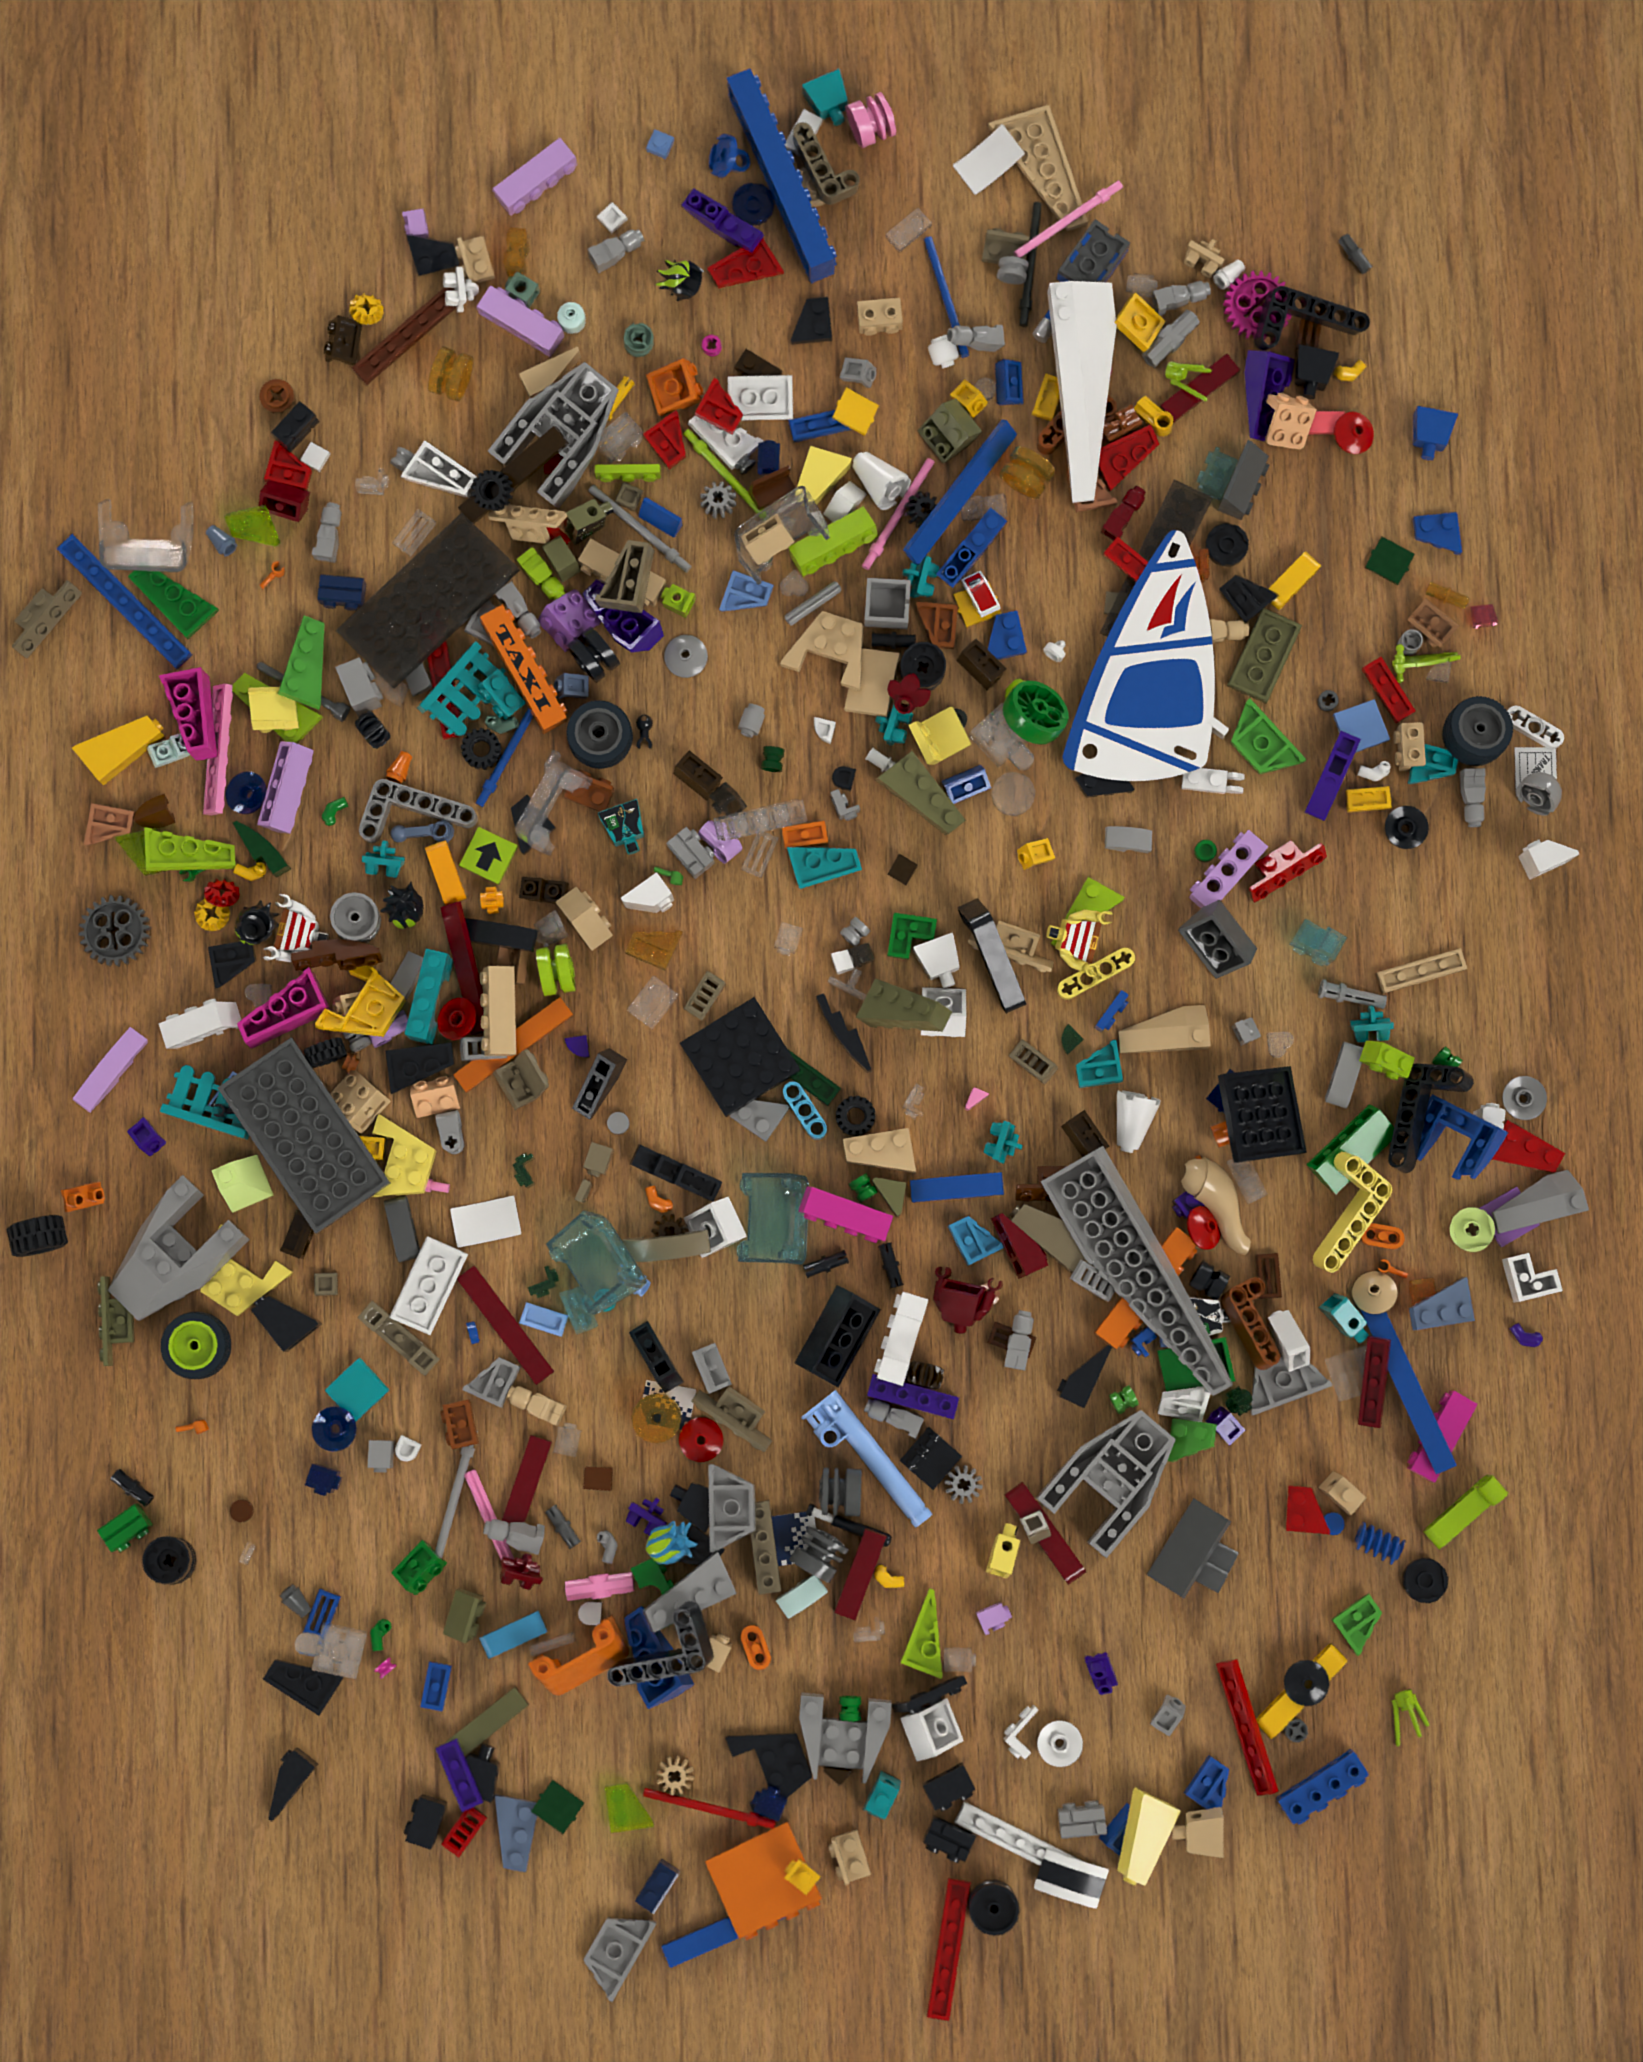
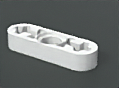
[1507,706,1564,749]

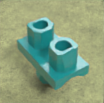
[902,556,940,598]
[875,705,913,746]
[362,840,405,878]
[1350,1006,1394,1042]
[984,1121,1023,1164]

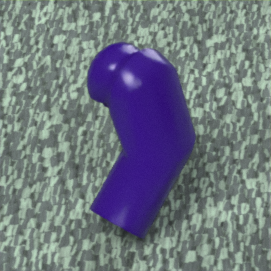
[1509,1323,1543,1347]

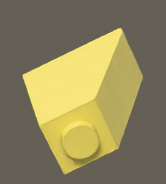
[795,446,852,507]

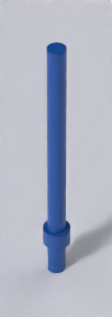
[924,236,969,358]
[475,708,534,807]

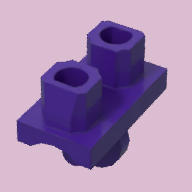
[626,1497,667,1536]
[1085,1652,1118,1695]

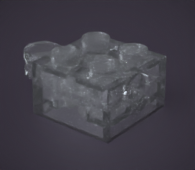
[969,702,1034,771]
[295,1622,368,1679]

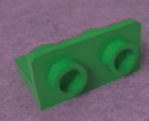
[391,1540,447,1595]

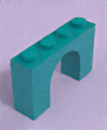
[404,949,454,1045]

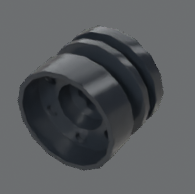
[900,642,946,691]
[142,1536,197,1585]

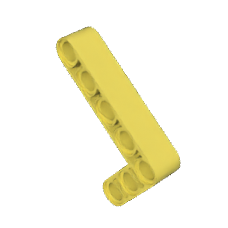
[1313,1152,1392,1273]

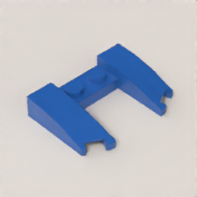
[1407,1094,1508,1180]

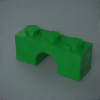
[630,1558,674,1630]

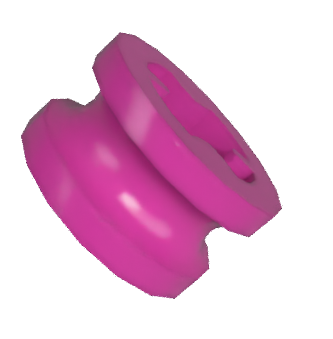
[702,335,722,357]
[374,1657,397,1679]

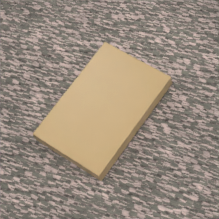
[844,648,901,717]

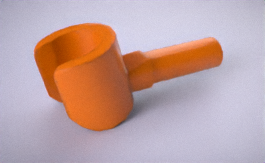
[259,561,285,589]
[1377,1259,1408,1278]
[175,1420,209,1435]

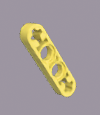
[1057,948,1135,1000]

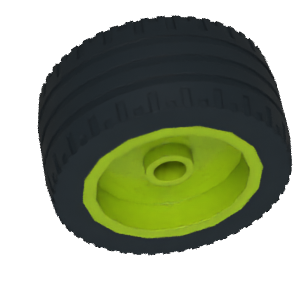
[160,1312,232,1379]

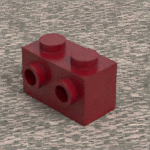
[258,480,310,522]

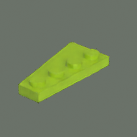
[232,673,323,744]
[144,827,235,871]

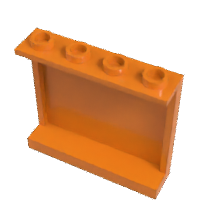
[705,1821,823,1940]

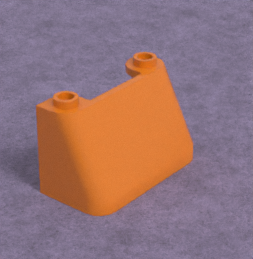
[528,1615,629,1695]

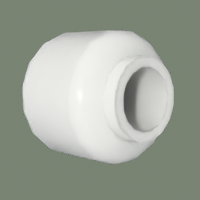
[928,335,959,369]

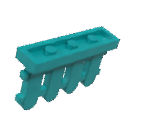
[416,641,508,736]
[160,1065,249,1140]

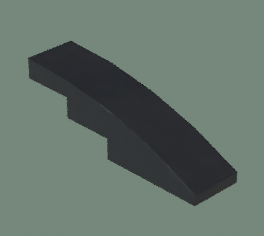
[465,918,538,952]
[816,993,872,1073]
[630,1144,722,1202]

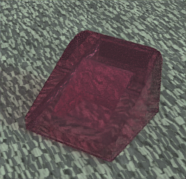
[1470,604,1498,628]

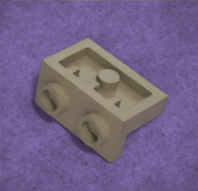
[982,228,1029,264]

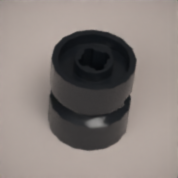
[1189,1260,1230,1300]

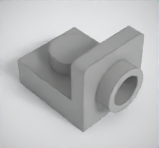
[839,357,876,388]
[830,789,860,821]
[1231,1017,1261,1046]
[1150,1695,1186,1736]

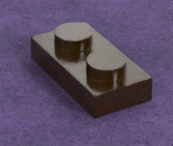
[735,349,782,376]

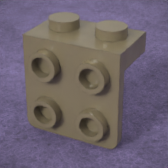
[493,1049,549,1110]

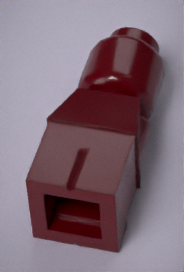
[1100,486,1146,541]

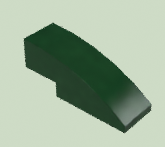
[233,821,291,878]

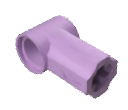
[698,820,742,864]
[368,1010,408,1048]

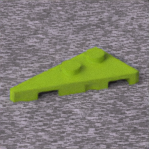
[1051,877,1125,946]
[901,1588,943,1679]

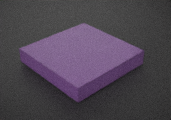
[1479,1187,1540,1247]

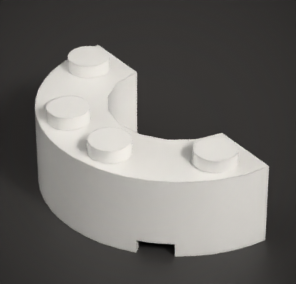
[874,1292,929,1386]

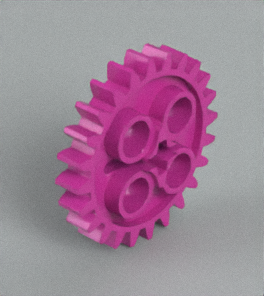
[1223,271,1292,340]

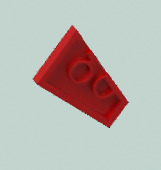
[707,238,784,289]
[1491,1120,1566,1173]

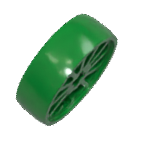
[1003,680,1069,745]

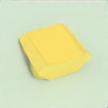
[248,687,299,733]

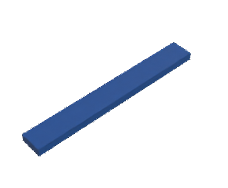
[903,419,1017,565]
[56,534,192,669]
[1360,1309,1457,1475]

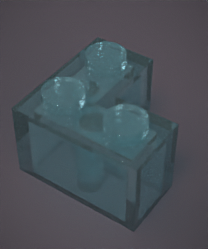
[1289,919,1347,966]

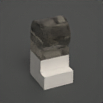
[831,943,875,975]

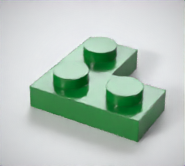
[887,913,937,960]

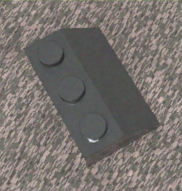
[1218,440,1270,520]
[1178,900,1257,979]

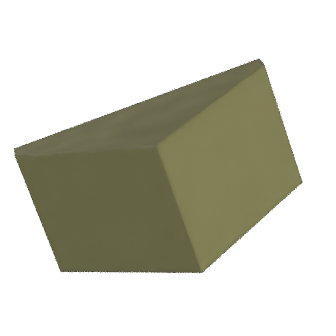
[542,535,581,583]
[872,1177,906,1217]

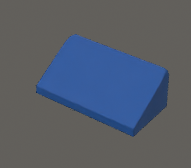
[995,359,1023,405]
[639,497,683,538]
[941,765,991,804]
[1099,1803,1130,1856]

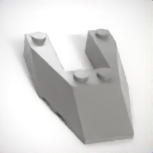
[488,362,619,509]
[108,1175,250,1321]
[1036,1410,1176,1558]

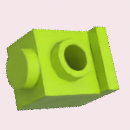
[661,584,696,618]

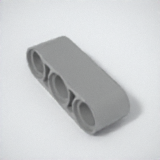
[1325,1042,1363,1108]

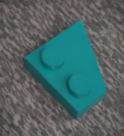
[1408,744,1458,784]
[1075,1040,1123,1088]

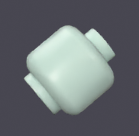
[557,302,586,334]

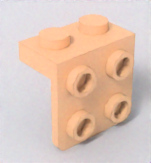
[1265,393,1317,449]

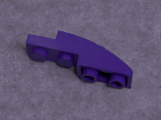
[681,188,764,253]
[1304,731,1361,821]

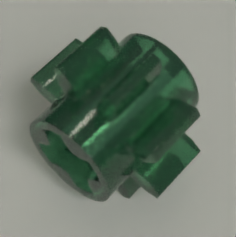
[1225,1386,1253,1416]

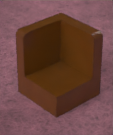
[583,1466,613,1491]

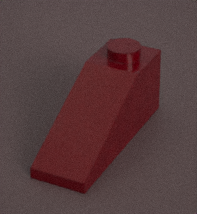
[991,1213,1049,1279]

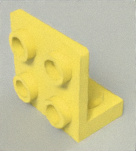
[908,707,971,765]

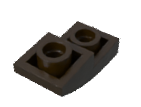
[519,876,569,904]

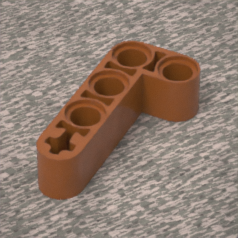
[1037,395,1117,455]
[1221,1277,1280,1370]

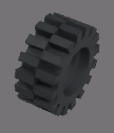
[471,470,514,511]
[461,728,502,770]
[304,1037,347,1068]
[836,1096,876,1137]

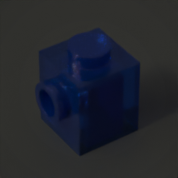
[757,440,780,475]
[305,1463,342,1496]
[751,1786,788,1822]

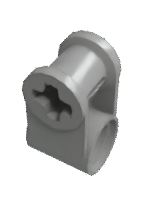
[435,1110,464,1154]

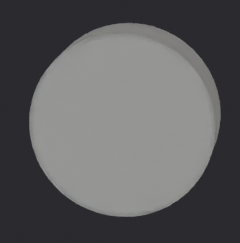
[607,1112,630,1135]

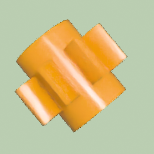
[480,886,504,914]

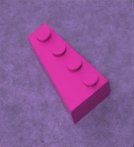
[159,667,217,761]
[237,967,331,1049]

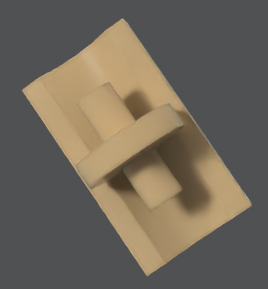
[1184,239,1225,278]

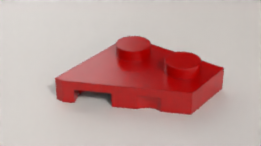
[695,378,743,435]
[643,410,686,470]
[264,441,312,491]
[1286,1486,1331,1535]

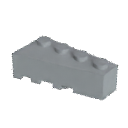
[643,1552,737,1632]

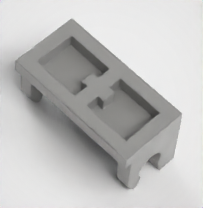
[692,1343,732,1394]

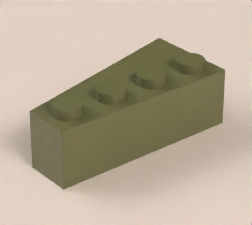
[875,751,966,835]
[856,978,952,1032]

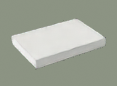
[728,375,793,420]

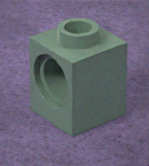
[505,271,540,309]

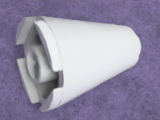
[853,452,911,510]
[1117,1090,1161,1153]

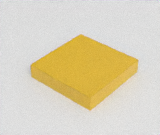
[1114,292,1166,352]

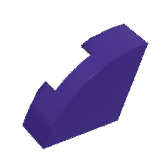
[564,1035,590,1058]

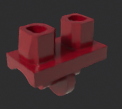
[500,1553,543,1590]

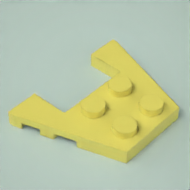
[372,1114,437,1197]
[200,1224,293,1316]

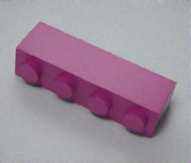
[798,1186,893,1244]
[1407,1391,1478,1483]

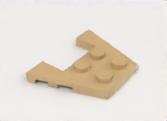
[780,611,863,691]

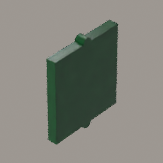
[1365,537,1415,585]
[531,1780,584,1835]

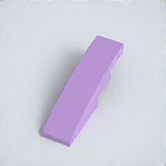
[73,1027,148,1113]

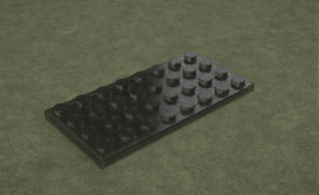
[336,513,520,689]

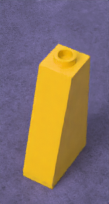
[72,716,165,785]

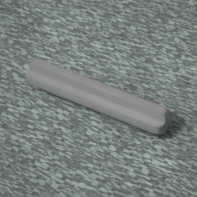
[785,581,841,626]

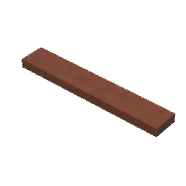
[352,288,457,385]

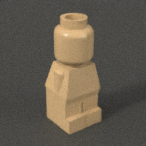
[1209,619,1249,643]
[506,1386,567,1426]

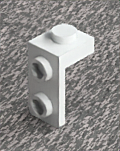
[1004,1705,1038,1759]

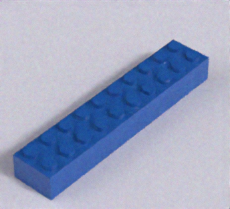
[727,68,837,283]

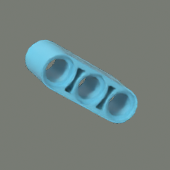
[783,1082,827,1140]

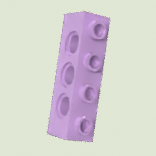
[1189,830,1268,908]

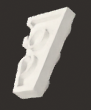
[688,416,764,470]

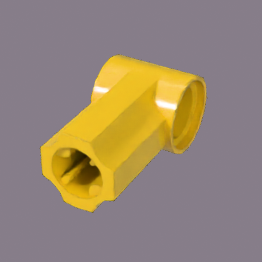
[1134,396,1173,437]

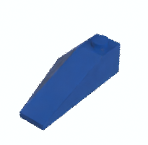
[624,1606,695,1709]

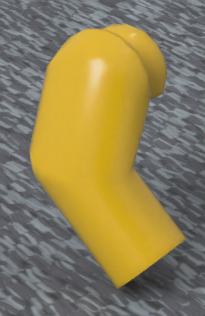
[1334,360,1366,381]
[233,862,267,881]
[874,1565,904,1588]

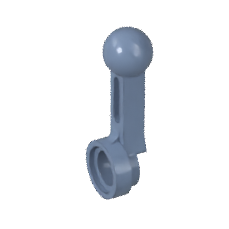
[390,820,454,842]

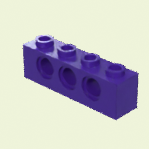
[867,1374,959,1420]

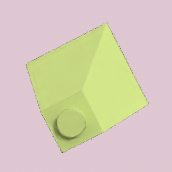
[211,1155,274,1213]

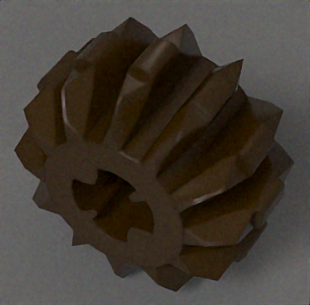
[651,1214,688,1237]
[906,1361,944,1390]

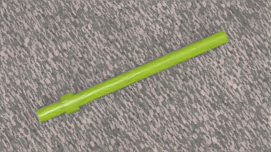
[683,429,771,521]

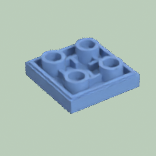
[1333,699,1390,753]

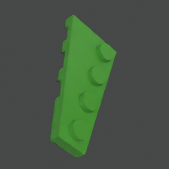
[278,615,325,710]

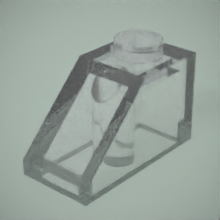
[534,910,569,947]

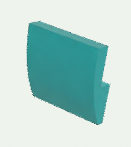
[325,1358,390,1423]

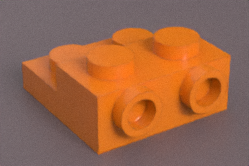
[646,358,704,416]

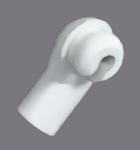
[1357,761,1391,781]

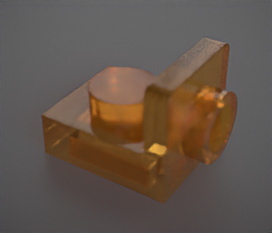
[1194,549,1210,583]

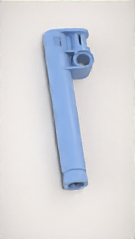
[801,1390,932,1528]

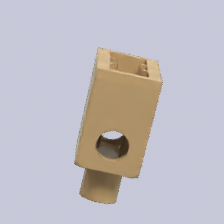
[1318,1471,1366,1517]
[1172,1807,1224,1858]

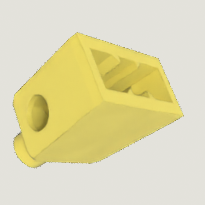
[986,1523,1020,1579]

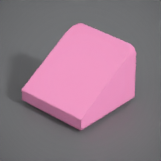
[965,1087,989,1111]

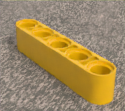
[1256,1643,1347,1739]

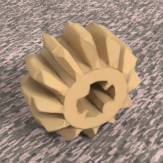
[656,1755,694,1795]

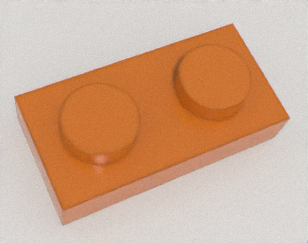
[782,821,828,850]

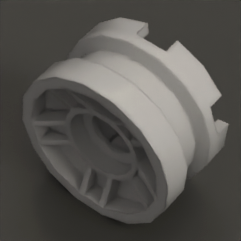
[997,256,1029,284]

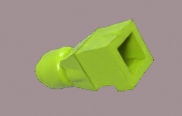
[516,547,566,600]

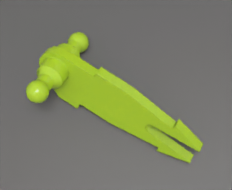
[1392,644,1461,683]

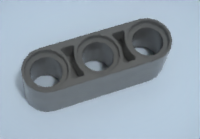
[384,1195,420,1263]

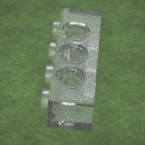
[713,799,807,841]

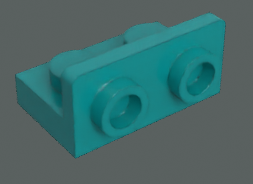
[477,669,526,720]

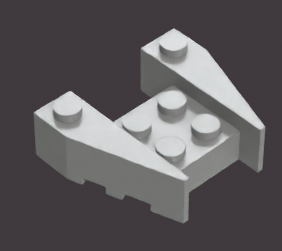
[799,1693,892,1784]

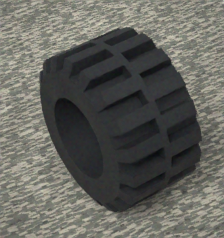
[6,1215,68,1257]

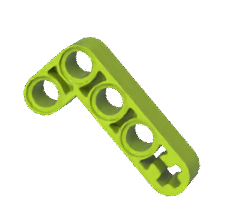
[1423,1474,1508,1549]

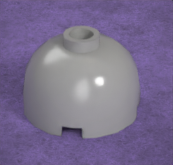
[1516,772,1562,816]

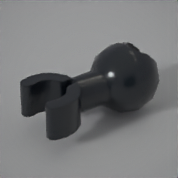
[636,714,653,749]

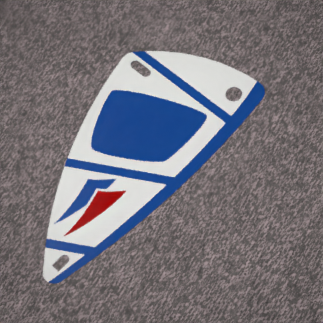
[1063,530,1215,781]

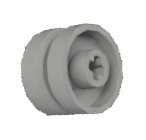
[330,892,382,943]

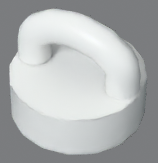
[1043,640,1065,662]

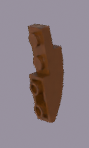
[290,939,384,971]

